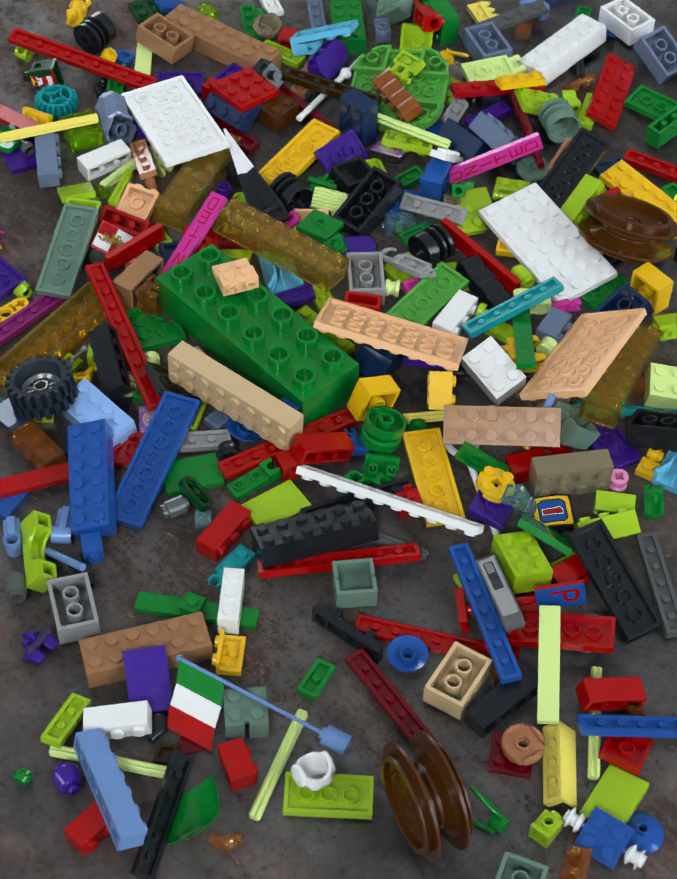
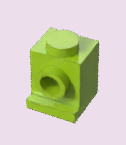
[528,809,564,849]

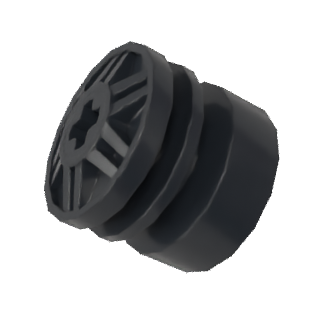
[73,11,116,54]
[270,172,314,213]
[408,223,454,267]

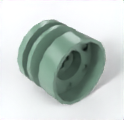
[538,98,580,143]

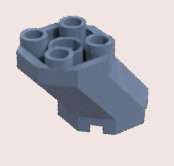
[94,91,137,144]

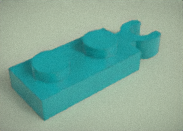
[208,543,256,591]

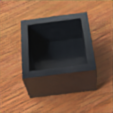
[331,155,372,194]

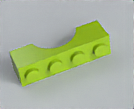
[20,510,57,593]

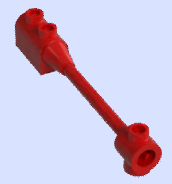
[413,0,444,32]

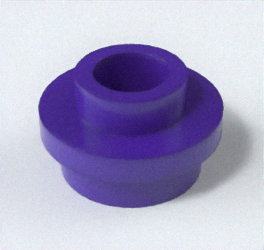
[216,181,233,197]

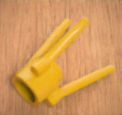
[440,48,469,72]

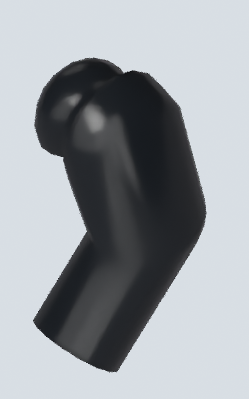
[93,77,108,98]
[146,712,168,744]

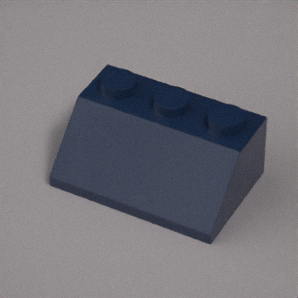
[203,92,263,134]
[437,117,493,160]

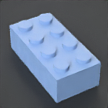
[61,378,138,447]

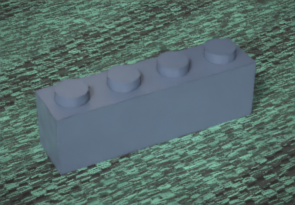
[34,132,63,188]

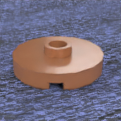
[501,723,545,765]

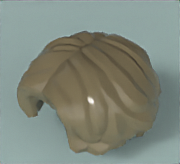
[253,12,283,40]

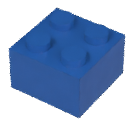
[418,158,452,202]

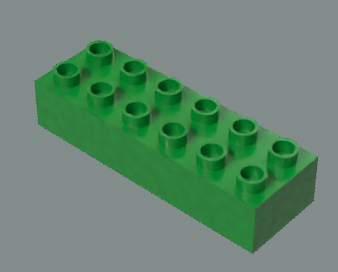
[156,244,359,426]

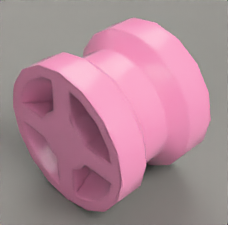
[609,469,629,493]

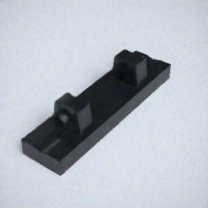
[312,603,383,664]

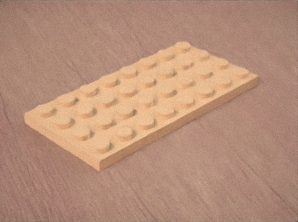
[313,297,469,371]
[519,308,647,401]

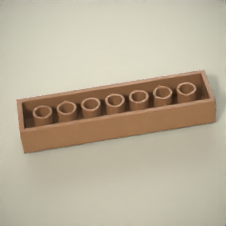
[165,4,282,70]

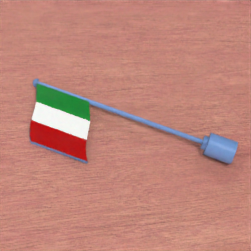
[167,654,354,756]

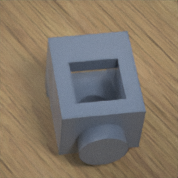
[373,18,391,43]

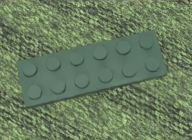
[35,203,100,300]

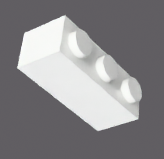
[77,139,132,181]
[432,289,478,335]
[217,568,245,634]
[83,700,152,739]

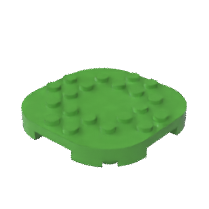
[351,45,450,132]

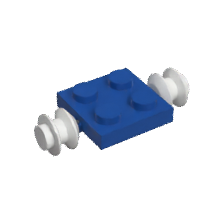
[562,807,647,870]

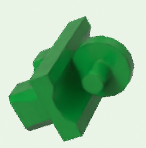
[307,173,338,193]
[363,452,400,476]
[643,484,664,521]

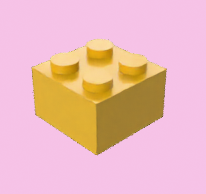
[630,262,674,316]
[427,370,456,410]
[347,375,401,421]

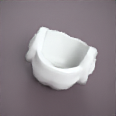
[291,750,336,791]

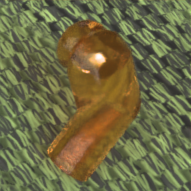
[208,832,243,852]

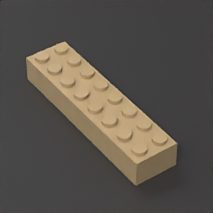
[168,341,304,451]

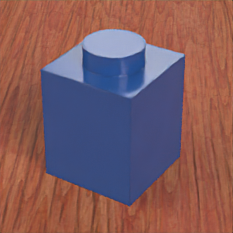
[80,531,105,565]

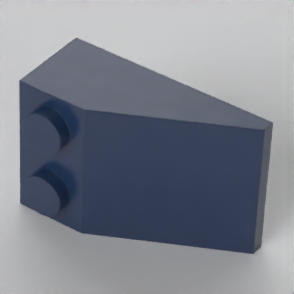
[593,282,654,325]

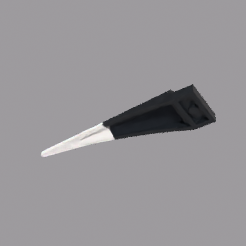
[223,128,291,233]

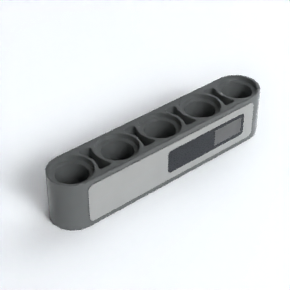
[475,554,526,633]

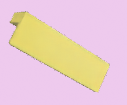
[543,721,577,808]

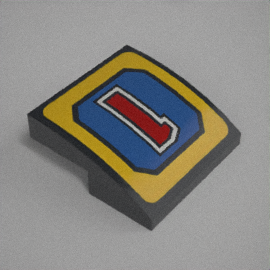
[529,494,576,533]

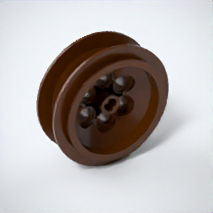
[578,194,677,264]
[380,730,473,863]

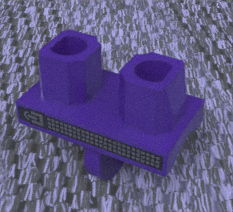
[21,626,59,666]

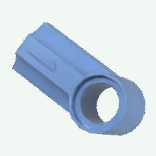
[51,506,74,545]
[3,516,23,558]

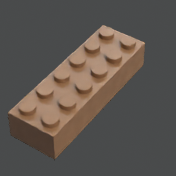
[443,405,562,448]
[78,611,213,689]

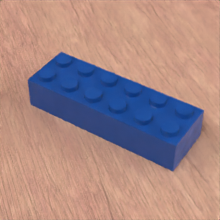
[67,419,117,541]

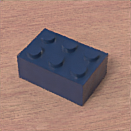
[339,88,378,149]

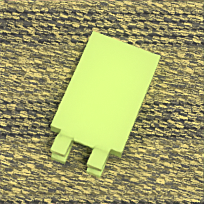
[461,54,526,82]

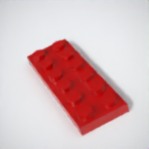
[585,52,636,132]
[505,610,616,653]

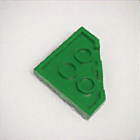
[125,308,186,352]

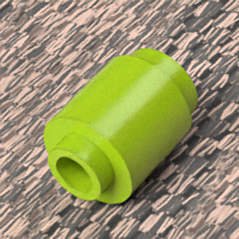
[511,264,536,289]

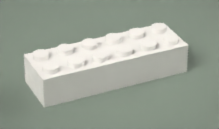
[518,14,606,85]

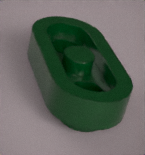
[178,476,212,511]

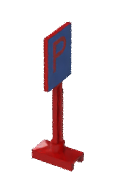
[455,579,587,634]

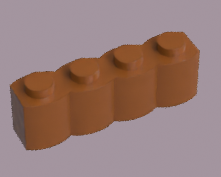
[371,69,423,123]

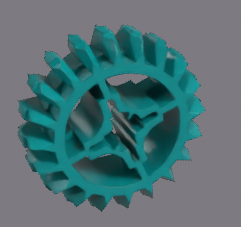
[34,83,79,120]

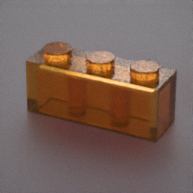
[12,420,66,470]

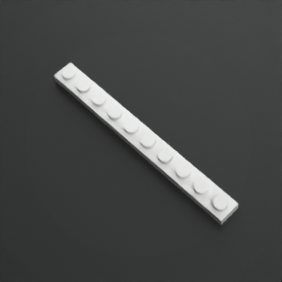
[296,464,485,537]

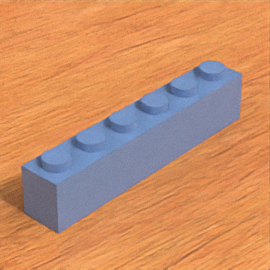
[73,728,148,851]

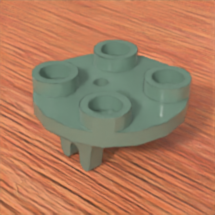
[516,156,549,183]

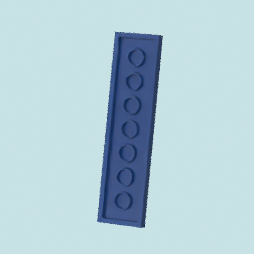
[115,391,201,530]

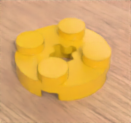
[476,466,515,503]

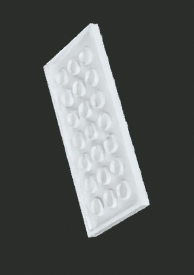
[121,75,230,168]
[478,182,618,302]

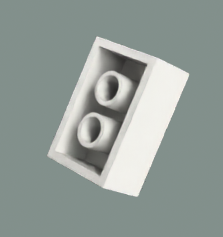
[598,0,655,46]
[462,336,526,406]

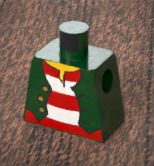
[23,58,64,91]

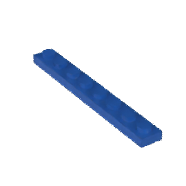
[448,542,522,685]

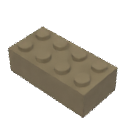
[528,449,614,498]

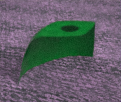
[151,773,219,846]

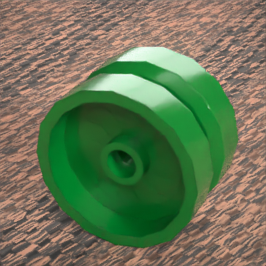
[359,406,406,454]

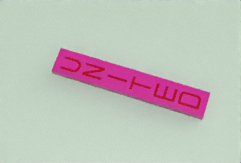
[450,132,543,182]
[159,191,228,275]

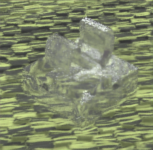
[449,61,464,80]

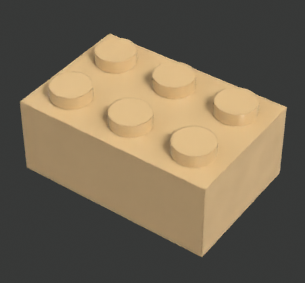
[423,641,493,720]

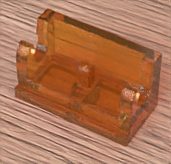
[138,279,163,316]
[559,845,593,879]

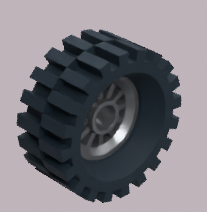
[5,354,78,421]

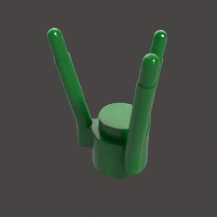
[469,785,511,835]

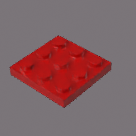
[210,66,280,113]

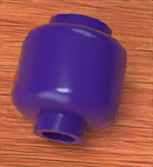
[51,761,84,796]

